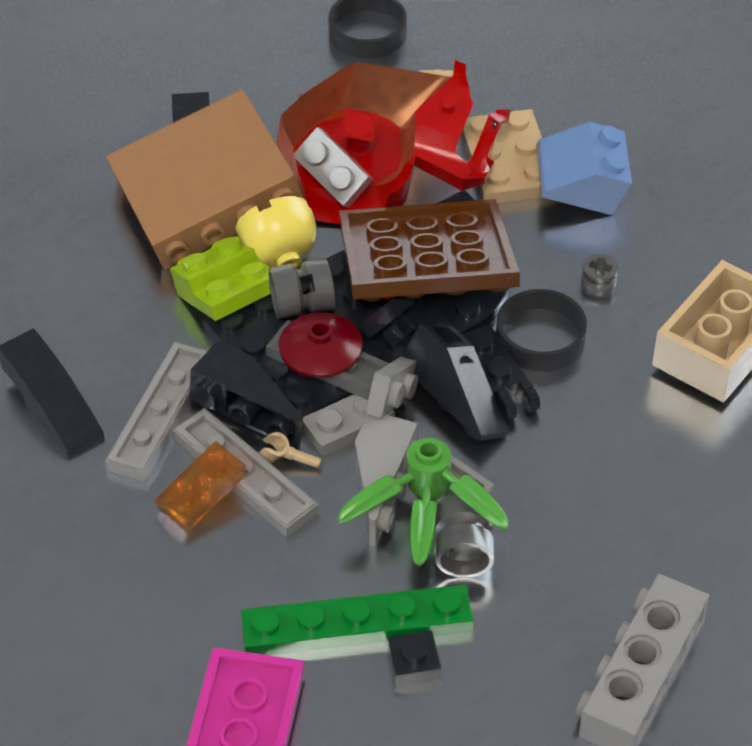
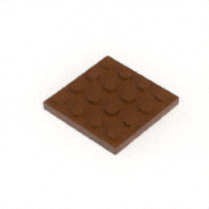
[339,199,520,302]

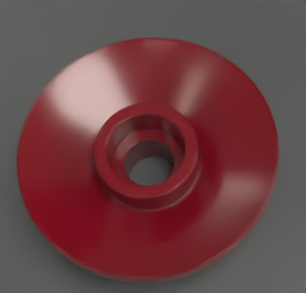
[279,312,362,378]

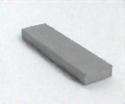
[105,342,207,482]
[173,408,319,538]

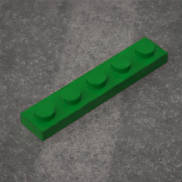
[241,584,474,655]

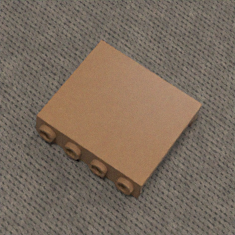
[106,89,304,270]

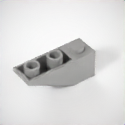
[355,414,418,547]

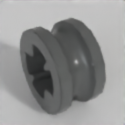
[582,254,618,293]

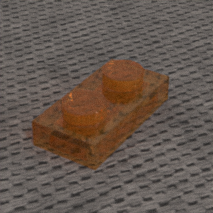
[154,441,249,533]

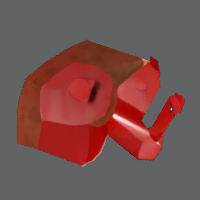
[277,60,511,224]

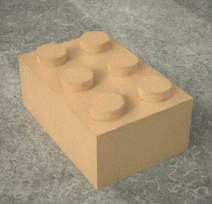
[652,260,752,403]

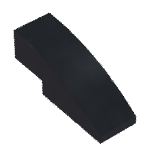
[0,328,104,457]

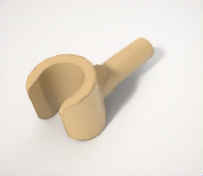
[258,432,321,468]

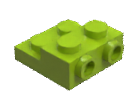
[170,236,270,321]

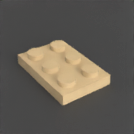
[461,109,543,204]

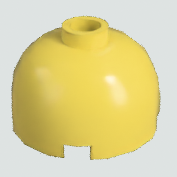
[235,196,317,268]

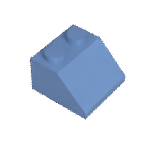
[536,122,632,215]

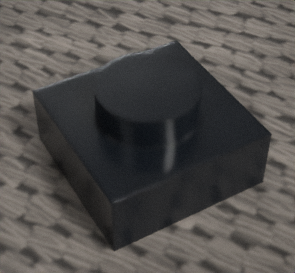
[387,630,442,686]

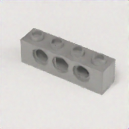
[575,573,710,746]

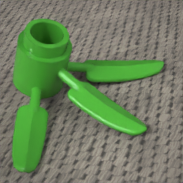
[338,438,508,566]

